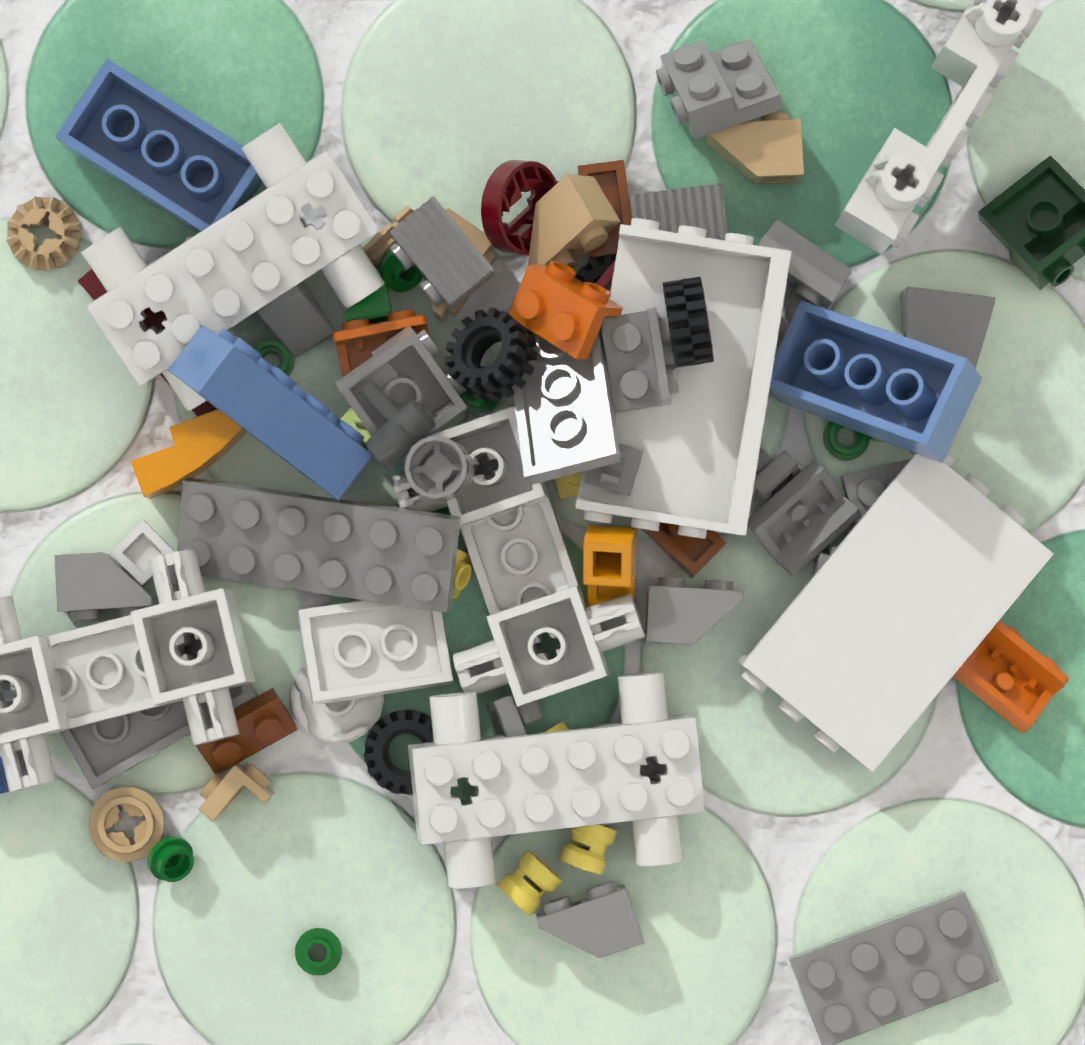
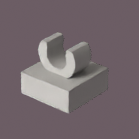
[584,443,644,496]
[753,447,801,504]
[486,695,543,737]

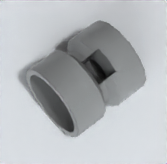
[404,436,475,501]

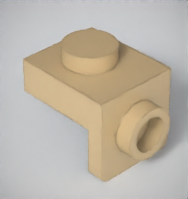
[198,763,275,821]

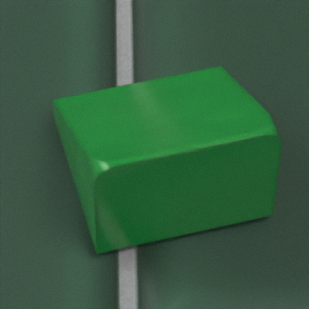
[344,279,393,324]

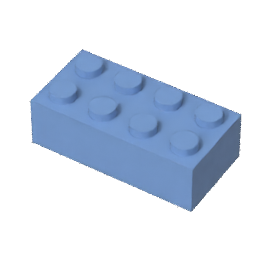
[56,59,262,233]
[769,300,982,463]
[168,325,373,501]

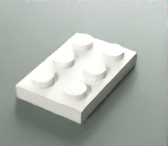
[298,600,453,705]

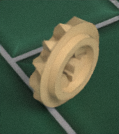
[6,196,81,271]
[89,787,165,862]

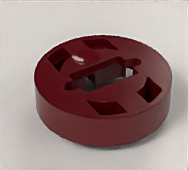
[481,160,559,255]

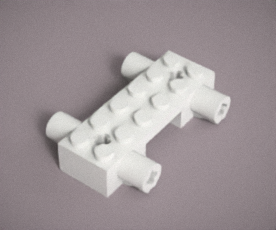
[834,0,1043,255]
[81,122,385,411]
[392,406,646,707]
[0,549,255,792]
[408,672,705,888]

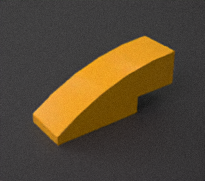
[131,409,247,499]

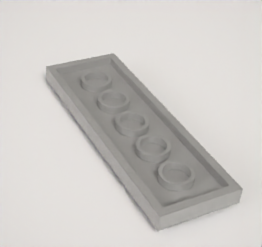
[177,478,461,613]

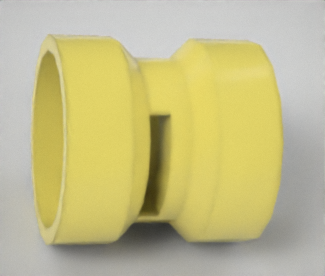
[559,824,618,875]
[496,849,562,916]

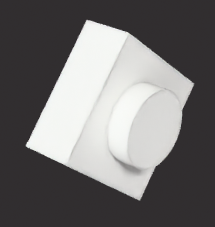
[109,519,176,586]

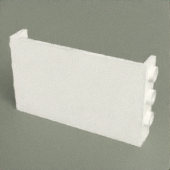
[575,218,792,539]
[738,452,1054,773]

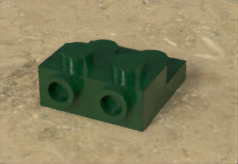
[978,155,1085,290]

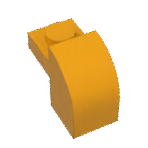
[583,524,638,607]

